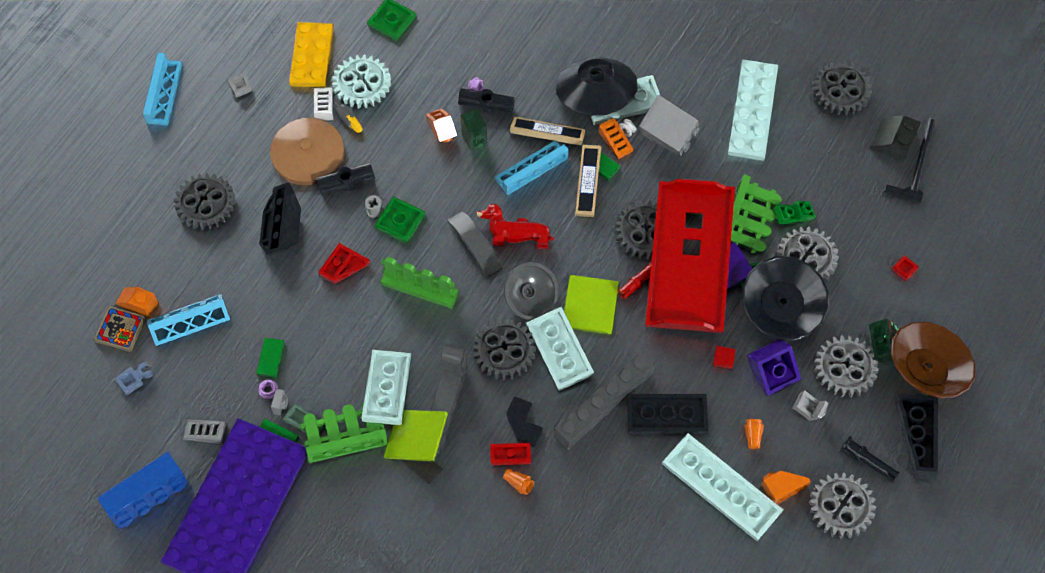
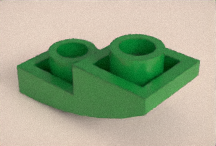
[773,201,816,224]

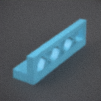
[143,53,182,126]
[495,141,568,195]
[147,294,230,346]

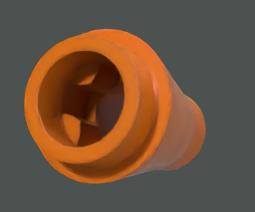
[744,419,764,449]
[503,469,534,495]

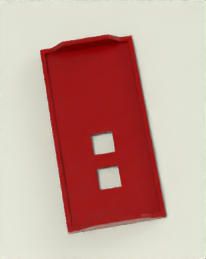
[645,179,735,333]

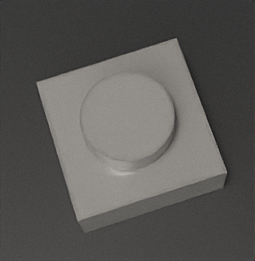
[228,73,253,98]
[271,389,288,415]

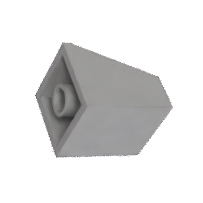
[639,95,700,156]

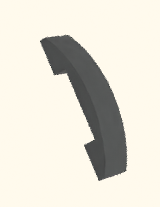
[447,211,503,278]

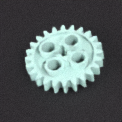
[332,54,391,109]

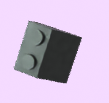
[870,115,921,162]

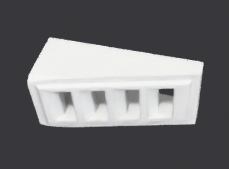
[314,87,334,121]

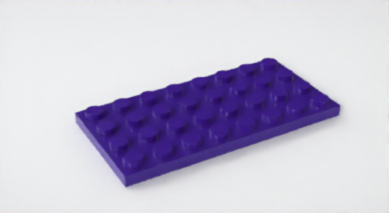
[160,418,307,573]

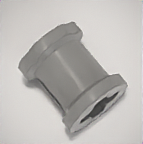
[365,195,383,219]

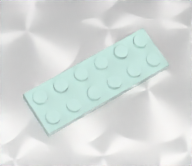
[728,59,778,161]
[662,434,783,541]

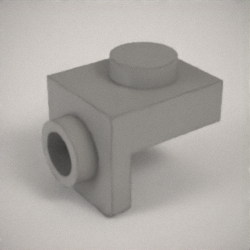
[792,391,829,421]

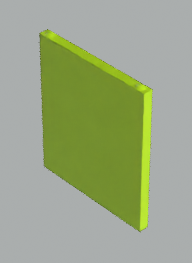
[564,275,619,334]
[384,410,448,461]

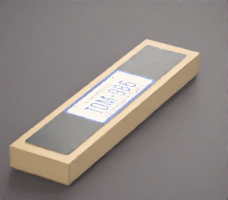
[510,117,585,146]
[575,145,601,217]

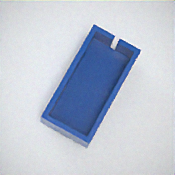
[97,452,188,529]

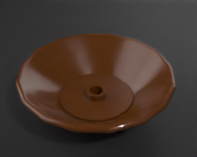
[891,322,976,398]

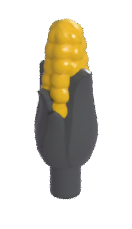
[333,99,363,133]

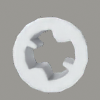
[619,119,637,137]

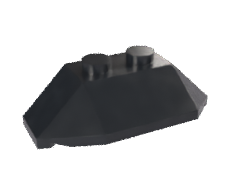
[259,183,301,256]

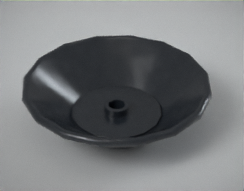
[556,57,638,116]
[742,256,829,341]

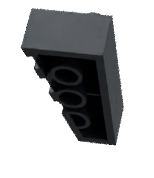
[896,394,938,480]

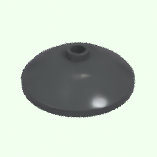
[504,262,559,320]

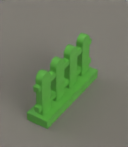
[731,174,781,255]
[381,257,459,309]
[300,402,387,463]

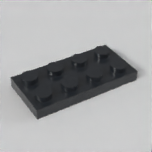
[627,394,708,434]

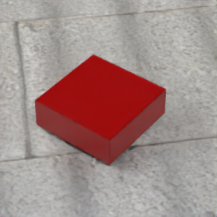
[891,255,919,282]
[713,346,736,369]

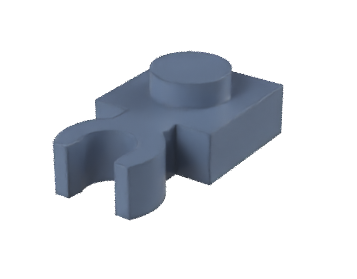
[115,362,153,395]

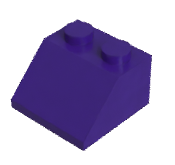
[747,340,801,396]

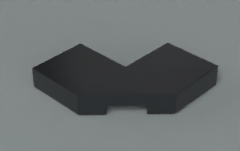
[506,396,543,447]

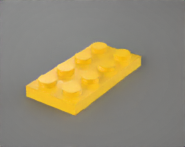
[289,22,333,88]

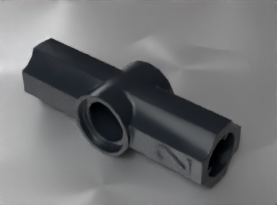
[458,88,515,113]
[317,163,375,194]

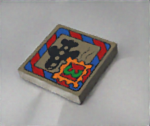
[94,306,146,352]

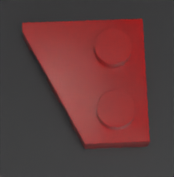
[318,243,370,284]

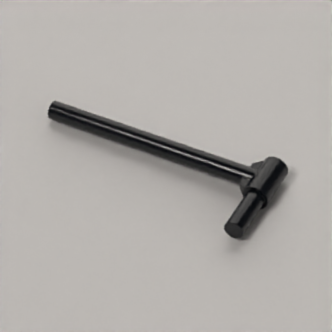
[884,119,935,203]

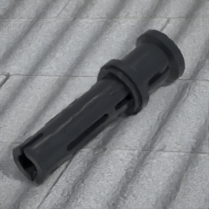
[840,436,899,483]

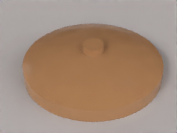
[270,118,344,185]

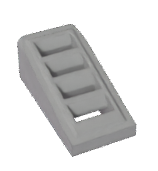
[183,420,227,445]

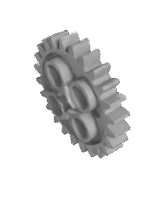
[776,227,839,280]
[814,335,879,398]
[809,472,876,539]

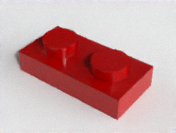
[490,443,531,466]

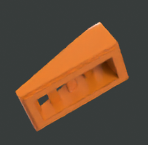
[599,118,634,159]

